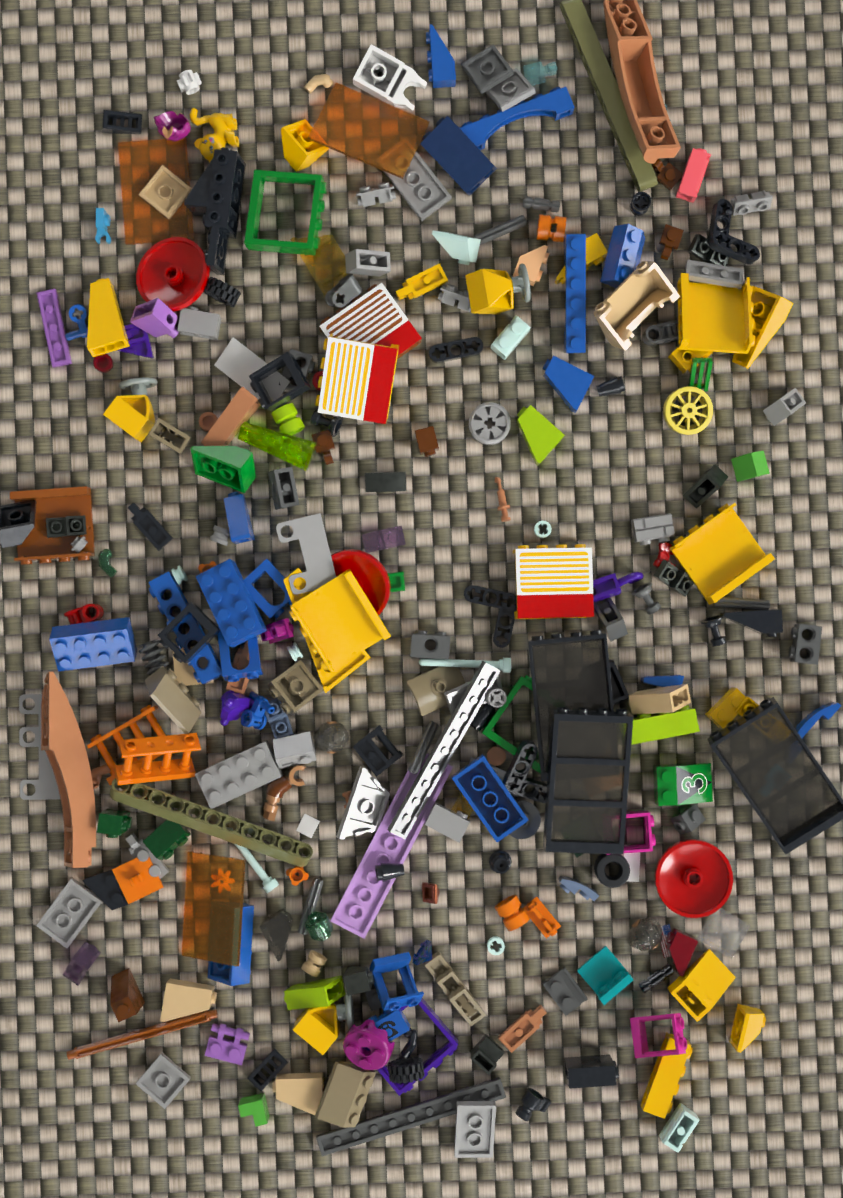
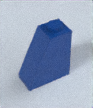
[542,355,594,413]
[224,492,255,544]

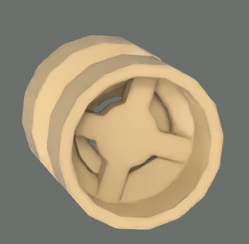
[301,950,327,977]

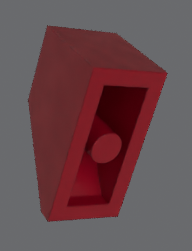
[666,928,698,977]

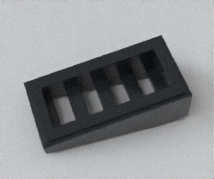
[102,110,142,134]
[247,1048,288,1091]

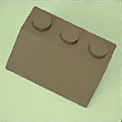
[145,666,201,734]
[315,1061,376,1128]

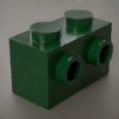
[97,809,132,838]
[143,820,191,861]

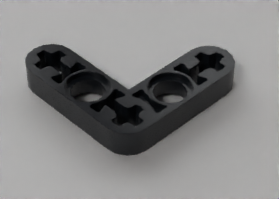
[708,199,760,265]
[464,585,517,648]
[503,740,556,803]

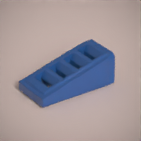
[640,675,684,687]

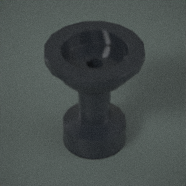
[310,410,343,437]
[700,615,726,647]
[489,850,512,874]

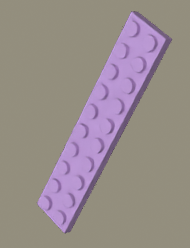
[330,753,453,939]

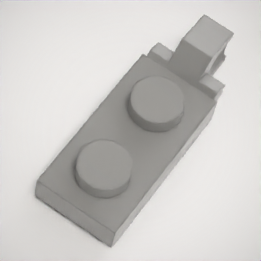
[126,833,170,879]

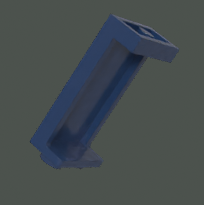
[420,115,497,196]

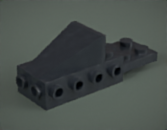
[184,147,246,276]

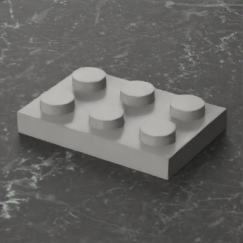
[36,878,103,948]
[454,1101,496,1158]

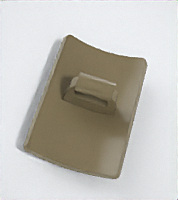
[407,666,465,716]

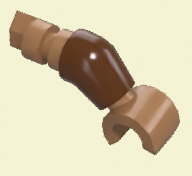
[263,764,306,821]

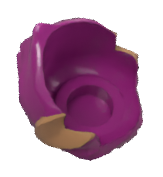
[154,111,191,141]

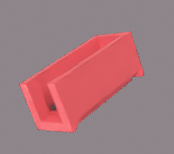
[676,148,711,203]

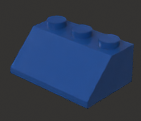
[600,224,645,288]

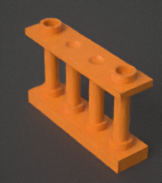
[87,705,166,785]
[114,733,201,785]

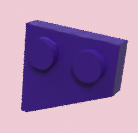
[116,324,154,359]

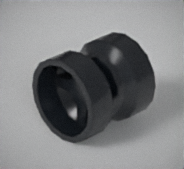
[630,192,651,216]

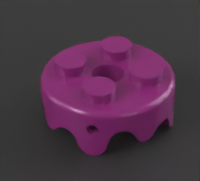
[343,1019,395,1070]

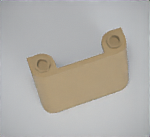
[594,261,680,351]

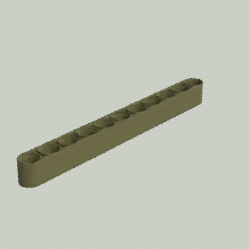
[560,0,658,192]
[109,778,313,867]

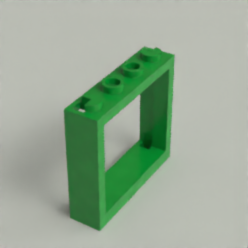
[244,170,327,256]
[481,675,580,774]

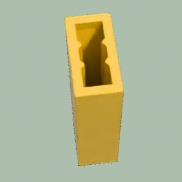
[87,278,130,357]

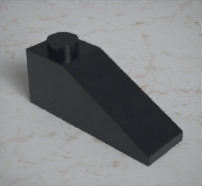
[720,609,783,637]

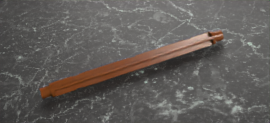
[67,1009,218,1060]

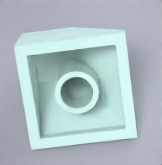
[432,230,481,265]

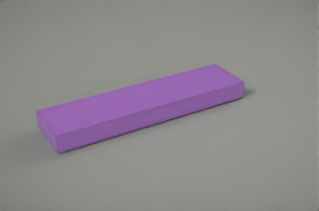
[36,289,72,368]

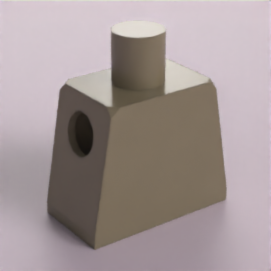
[149,418,191,454]

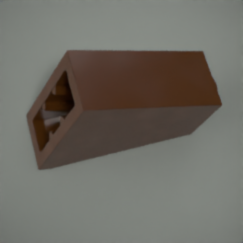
[110,968,145,1023]

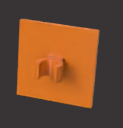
[112,857,164,904]

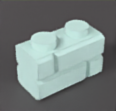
[490,315,531,360]
[659,1103,699,1153]

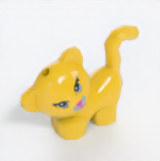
[189,108,239,163]

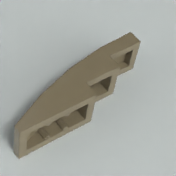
[423,951,486,1026]

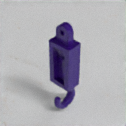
[593,572,644,602]

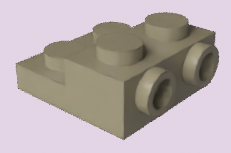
[268,660,324,716]

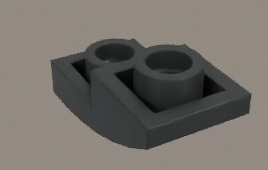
[688,234,729,266]
[365,472,407,492]
[46,515,87,538]
[654,559,694,597]

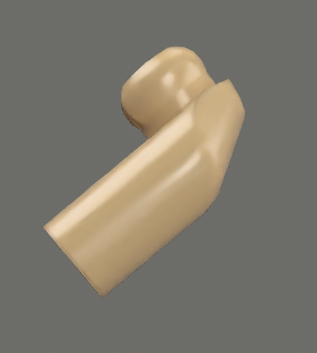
[304,74,333,94]

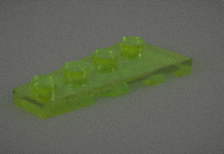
[238,422,316,471]

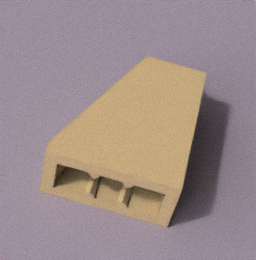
[628,684,691,714]
[160,978,217,1022]
[272,1072,324,1115]

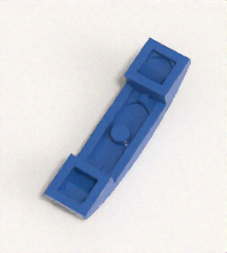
[783,702,842,763]

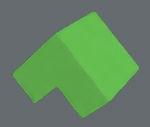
[731,450,770,482]
[238,1093,270,1127]

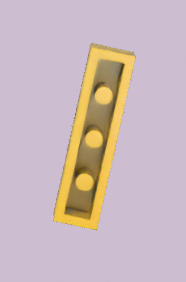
[640,1032,692,1119]

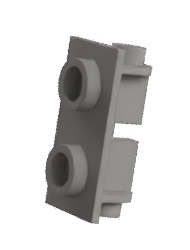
[356,182,396,207]
[731,190,773,216]
[438,284,471,312]

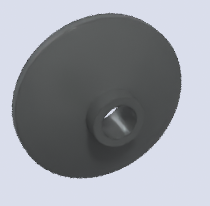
[509,800,541,839]

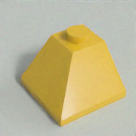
[281,119,330,172]
[729,1004,766,1053]

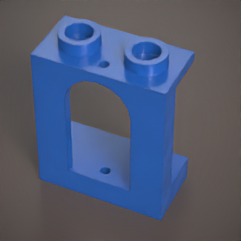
[244,559,292,619]
[218,631,263,682]
[369,952,424,1011]

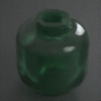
[305,911,333,941]

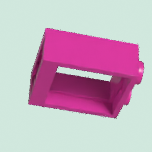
[601,810,656,855]
[630,1013,687,1058]

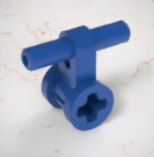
[65,304,88,341]
[241,691,275,730]

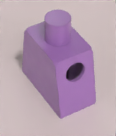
[130,298,179,338]

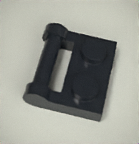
[353,725,404,777]

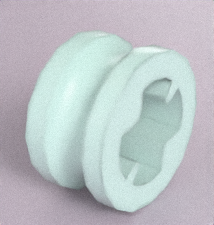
[534,521,552,538]
[171,565,188,585]
[287,642,304,661]
[487,936,505,955]

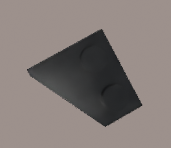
[83,868,131,910]

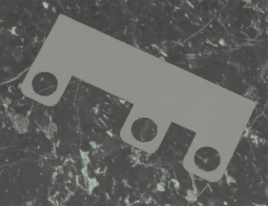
[276,513,336,625]
[19,694,60,800]

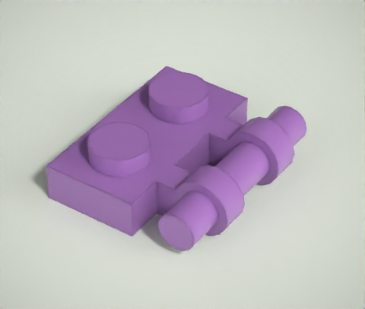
[205,1023,250,1065]

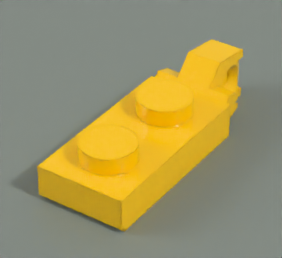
[396,264,448,300]

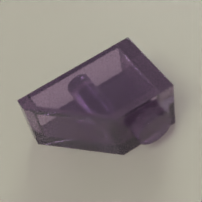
[63,942,101,986]

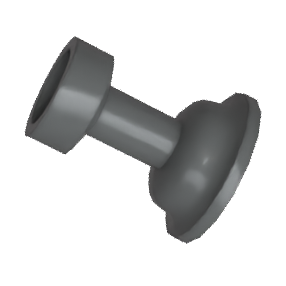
[631,582,661,615]

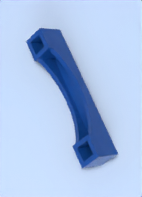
[460,86,575,150]
[564,234,586,353]

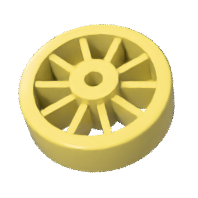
[663,386,713,435]

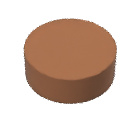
[199,412,218,432]
[487,746,506,766]

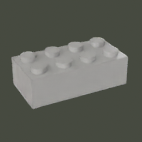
[195,740,283,809]

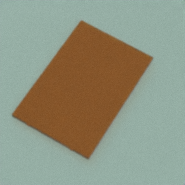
[308,83,430,179]
[118,137,194,245]
[182,851,246,966]

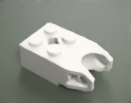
[353,44,427,112]

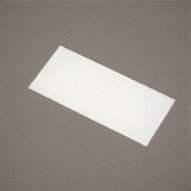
[214,337,290,402]

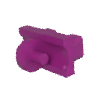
[260,618,294,644]

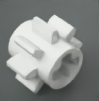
[177,70,202,95]

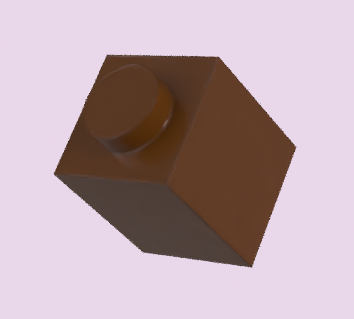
[415,426,439,457]

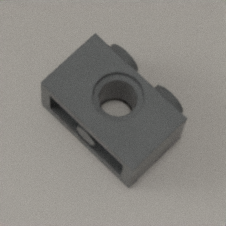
[268,467,300,510]
[410,630,450,659]

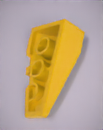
[732,286,793,369]

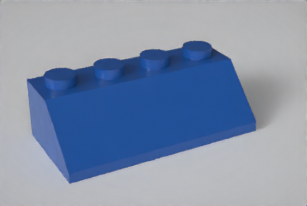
[207,901,254,986]

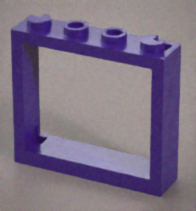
[363,994,458,1096]

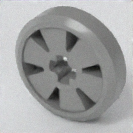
[469,402,511,445]

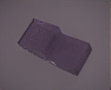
[362,526,406,553]

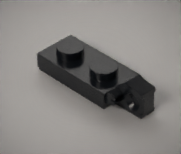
[128,503,174,551]

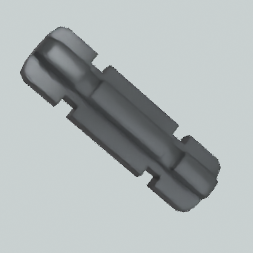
[523,196,560,213]

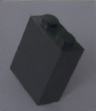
[564,1054,619,1089]

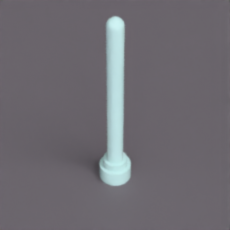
[419,657,511,673]
[226,827,279,894]

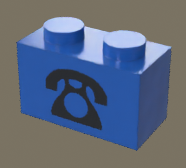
[367,1008,410,1042]

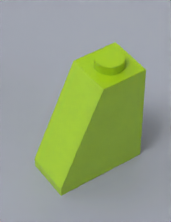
[517,405,565,466]
[284,975,346,1010]

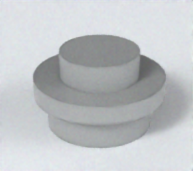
[70,536,88,553]

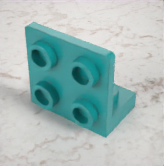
[577,946,634,1005]

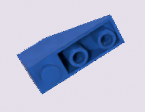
[426,24,456,88]

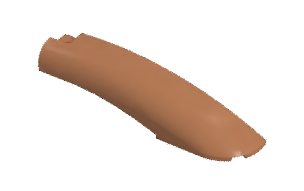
[603,0,681,164]
[41,672,96,868]

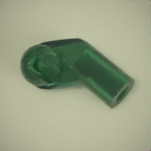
[98,549,118,578]

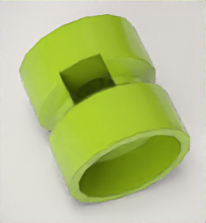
[271,403,305,438]

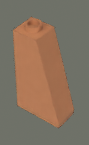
[201,386,261,446]

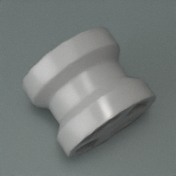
[209,525,230,546]
[485,686,507,708]

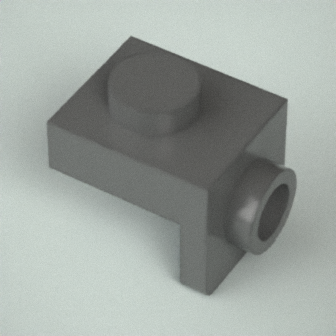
[671,803,706,835]

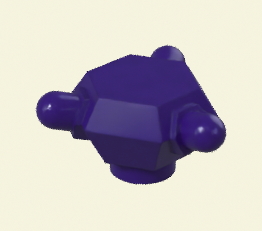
[220,690,254,726]

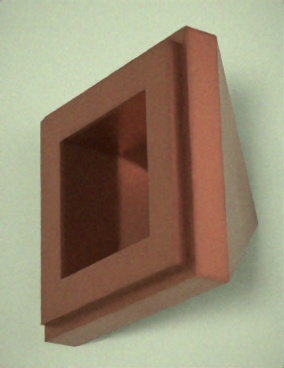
[422,882,440,904]

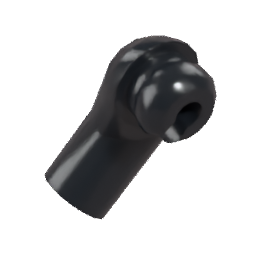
[401,1028,417,1058]

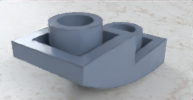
[265,698,295,739]
[558,876,599,901]

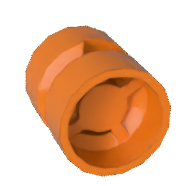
[536,214,566,242]
[495,895,530,931]

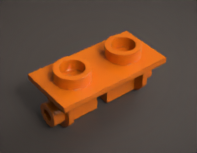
[522,896,561,939]

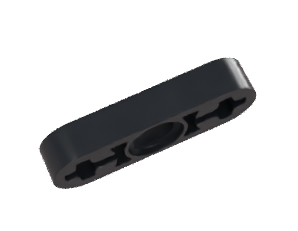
[429,337,483,363]

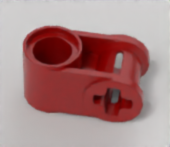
[64,604,104,625]

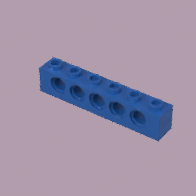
[148,571,222,684]

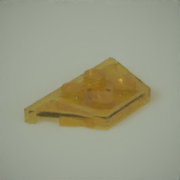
[290,235,348,297]

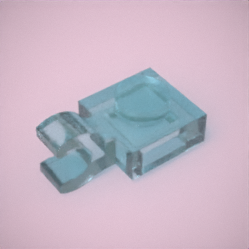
[523,62,558,86]

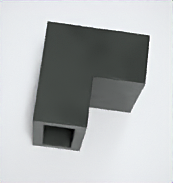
[470,1034,504,1075]

